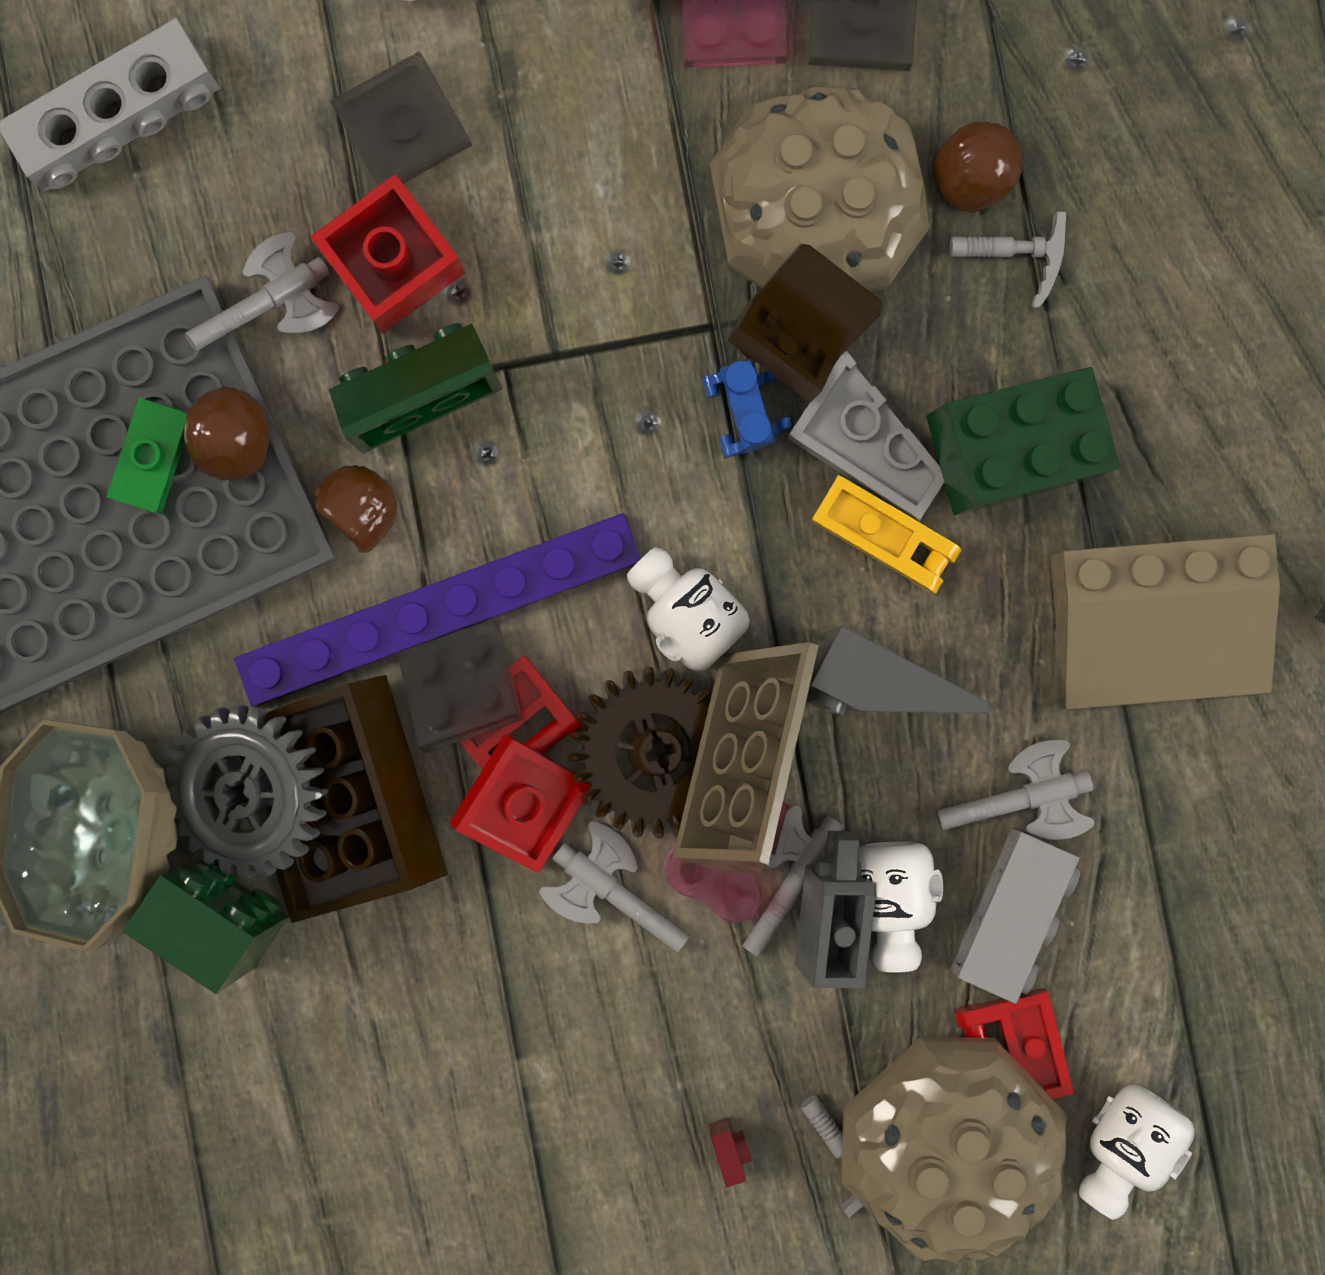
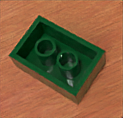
[926,367,1121,516]
[122,860,289,994]

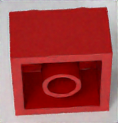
[310,174,465,334]

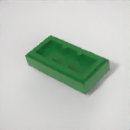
[106,398,187,515]

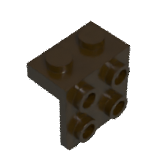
[727,244,883,403]

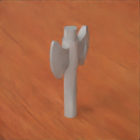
[185,232,340,351]
[936,740,1094,840]
[742,805,844,957]
[539,821,689,953]

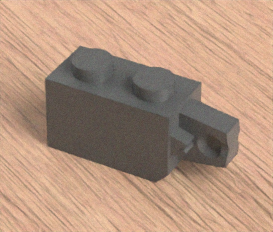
[794,830,876,988]

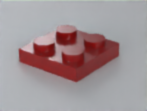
[449,733,590,873]

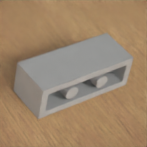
[949,828,1080,1004]

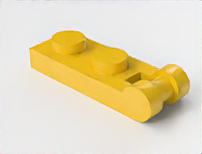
[811,475,962,595]

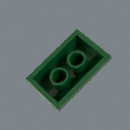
[329,323,503,454]

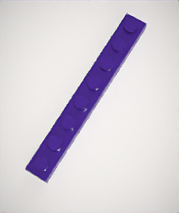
[234,513,641,707]

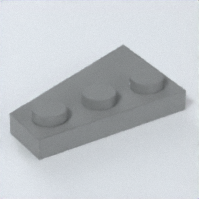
[787,350,944,521]

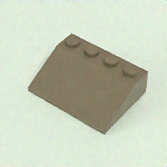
[1050,534,1280,709]
[672,642,819,876]

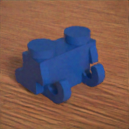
[702,360,793,459]

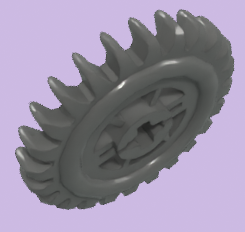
[165,705,328,879]

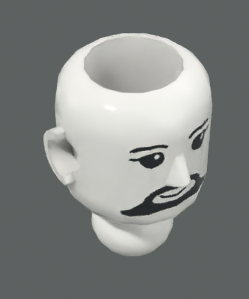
[627,547,750,671]
[858,842,943,972]
[1079,1084,1194,1220]

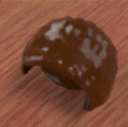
[932,122,1023,213]
[184,387,270,481]
[314,465,398,553]

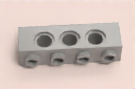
[0,18,221,192]

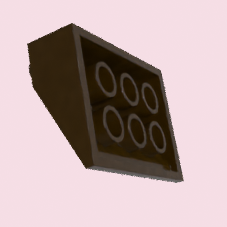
[240,675,448,923]

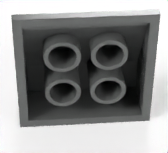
[806,626,991,716]

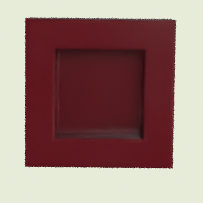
[709,1118,752,1188]

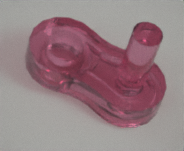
[664,847,762,923]

